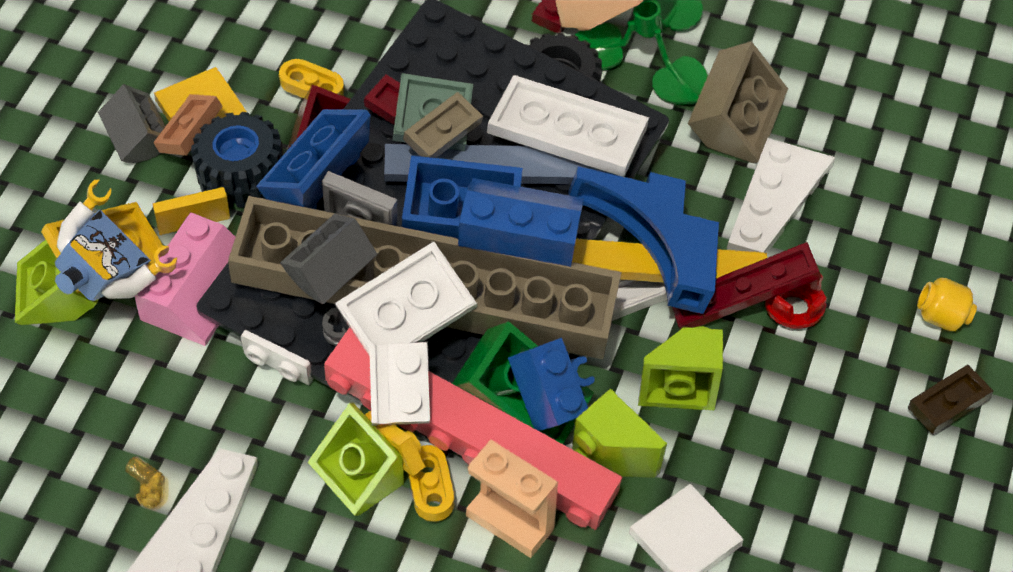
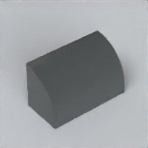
[98,84,165,163]
[280,214,377,304]

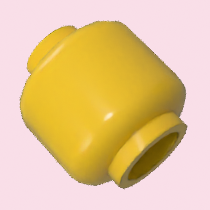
[917,278,977,332]

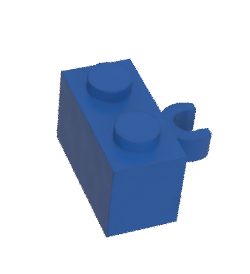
[508,338,595,431]

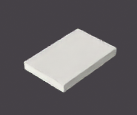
[335,242,477,357]

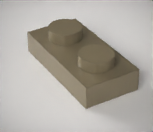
[403,92,483,158]

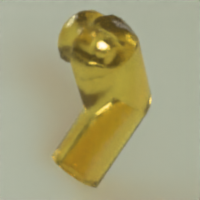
[125,456,165,508]

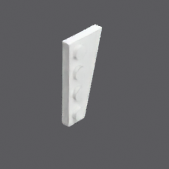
[727,138,835,253]
[127,448,258,572]

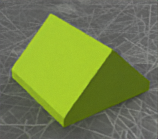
[308,403,404,516]

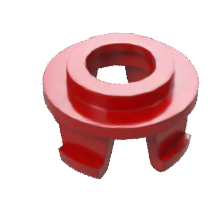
[765,274,827,329]

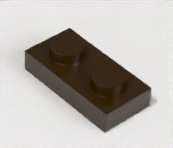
[908,364,994,435]

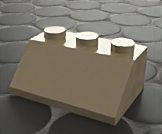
[688,41,788,163]

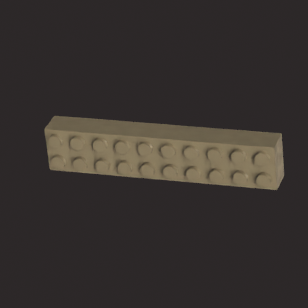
[228,196,621,360]

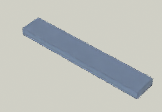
[384,144,604,184]

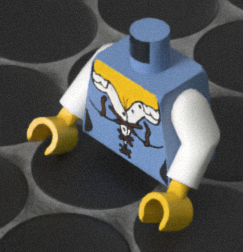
[55,179,177,301]

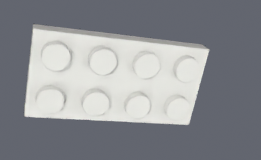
[487,75,649,177]

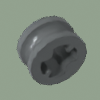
[322,308,350,346]

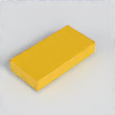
[152,187,230,235]

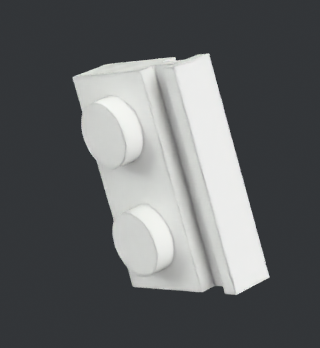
[369,342,430,425]

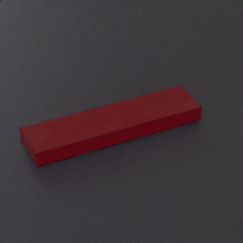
[672,242,822,330]

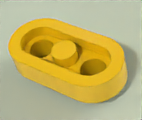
[279,59,344,98]
[408,445,454,522]

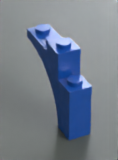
[568,166,719,314]

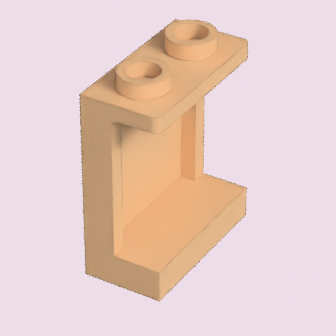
[466,440,558,558]

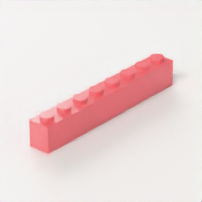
[324,328,623,530]

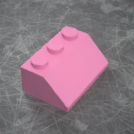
[134,212,235,346]

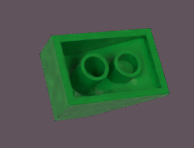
[452,321,594,444]

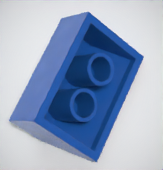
[256,109,371,210]
[458,178,584,267]

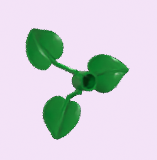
[575,0,708,104]

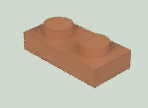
[153,94,223,155]

